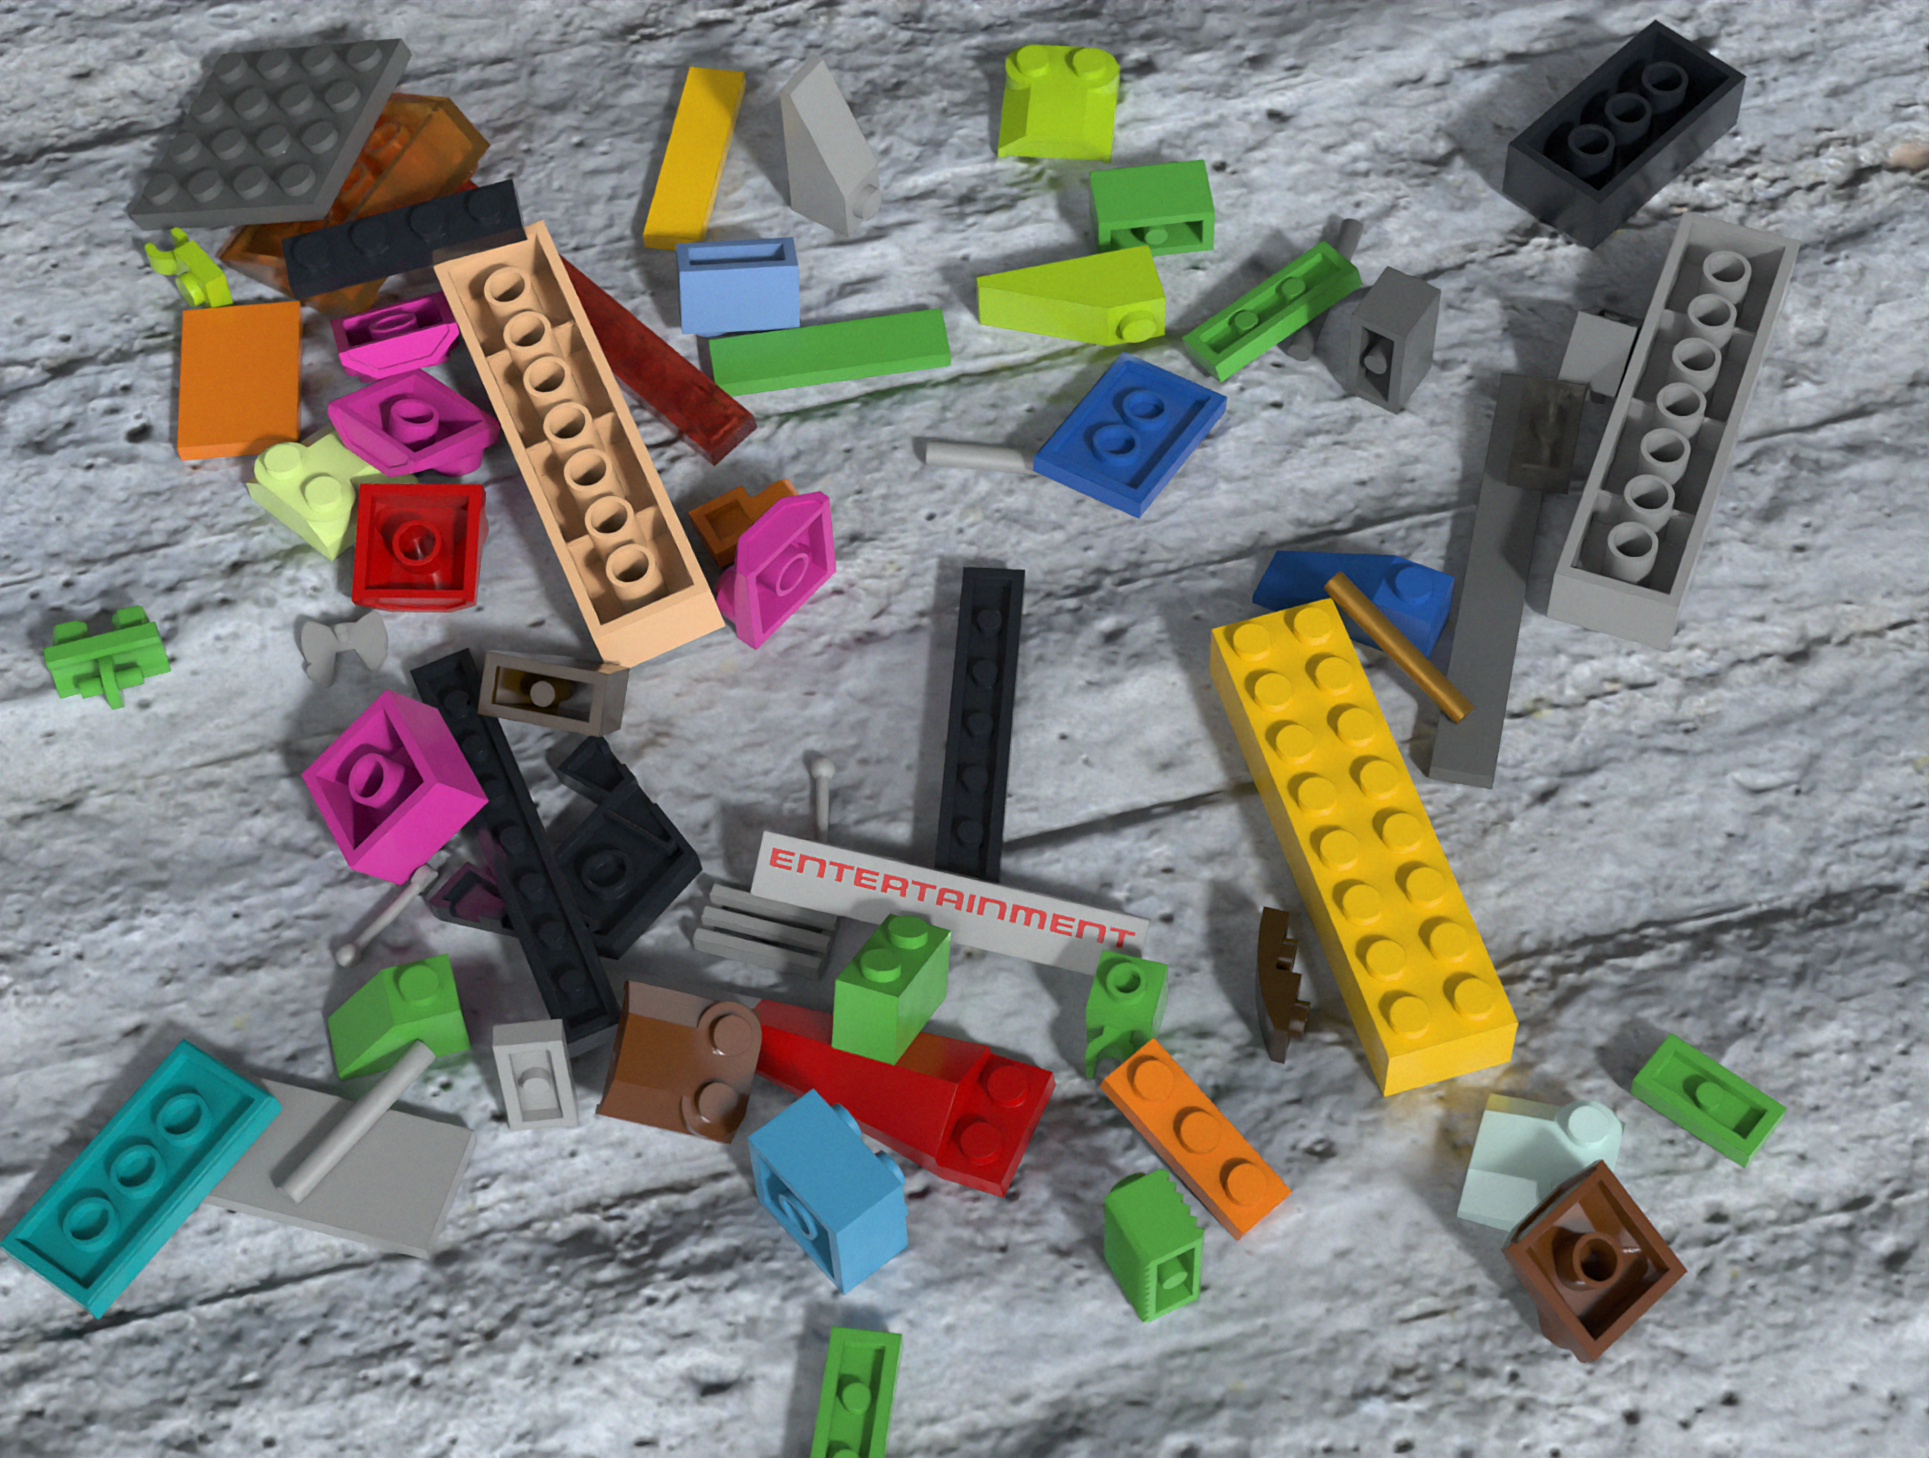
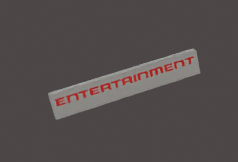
[750,829,1151,976]

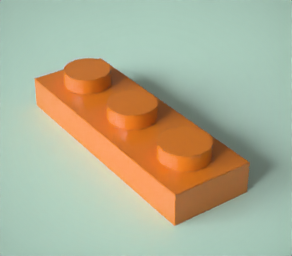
[1099,1037,1292,1242]

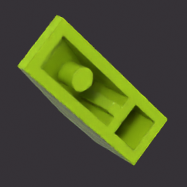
[976,244,1166,346]

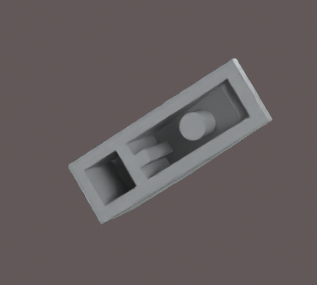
[780,54,882,238]

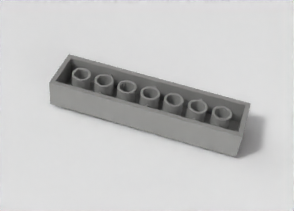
[1547,211,1800,652]

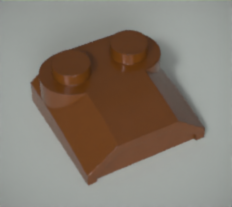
[595,980,762,1144]
[1500,1159,1688,1363]

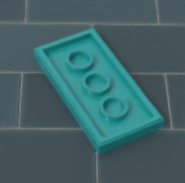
[0,1038,283,1320]

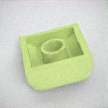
[246,423,419,562]

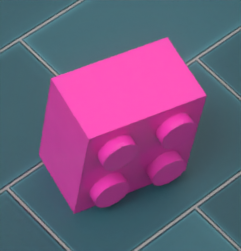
[301,689,489,886]

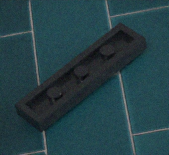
[281,179,528,301]

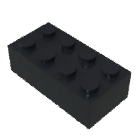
[1502,19,1747,250]

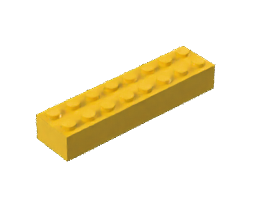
[1209,597,1518,1097]

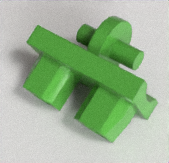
[43,605,171,710]

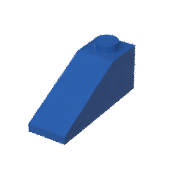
[1252,550,1455,660]

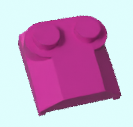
[330,290,460,383]
[327,368,501,478]
[715,491,837,650]

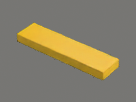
[643,66,746,251]

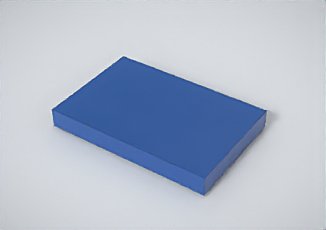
[1033,351,1227,519]

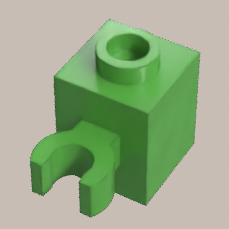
[1085,950,1168,1078]

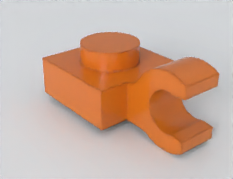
[688,478,799,568]

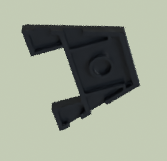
[428,735,703,961]

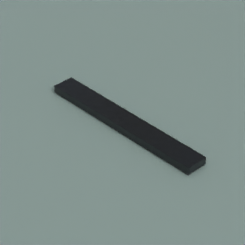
[410,648,621,1059]

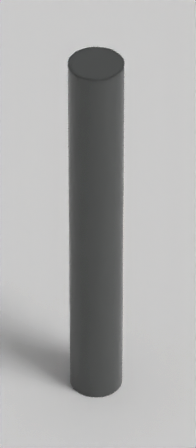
[1288,218,1364,361]

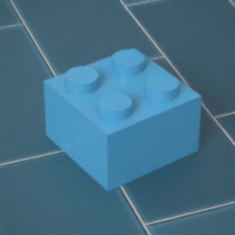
[747,1088,909,1295]

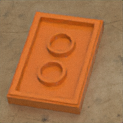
[177,301,303,461]

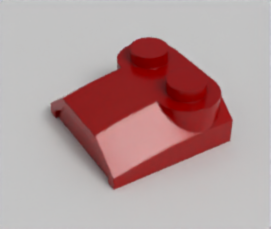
[351,483,489,613]

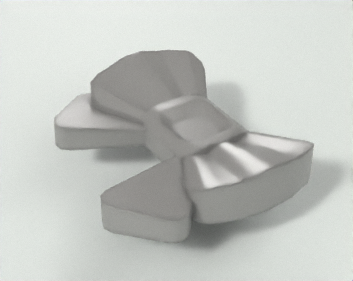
[301,611,389,688]

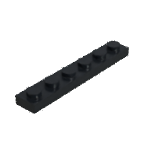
[934,567,1026,883]

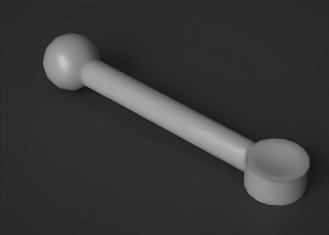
[810,757,836,843]
[335,865,438,968]

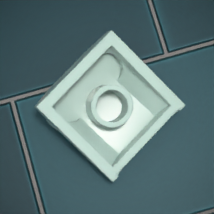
[1457,1094,1626,1232]

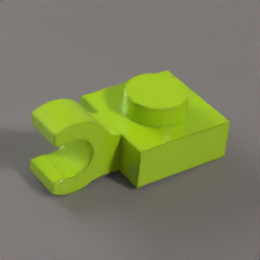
[145,227,234,309]

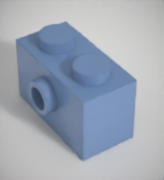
[676,237,800,337]

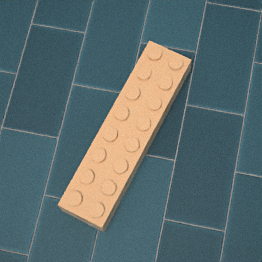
[433,219,725,668]

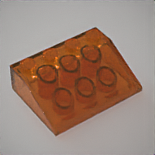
[219,93,491,317]

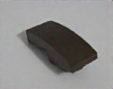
[1255,906,1311,1064]

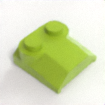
[998,44,1120,164]

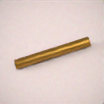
[1323,571,1475,725]

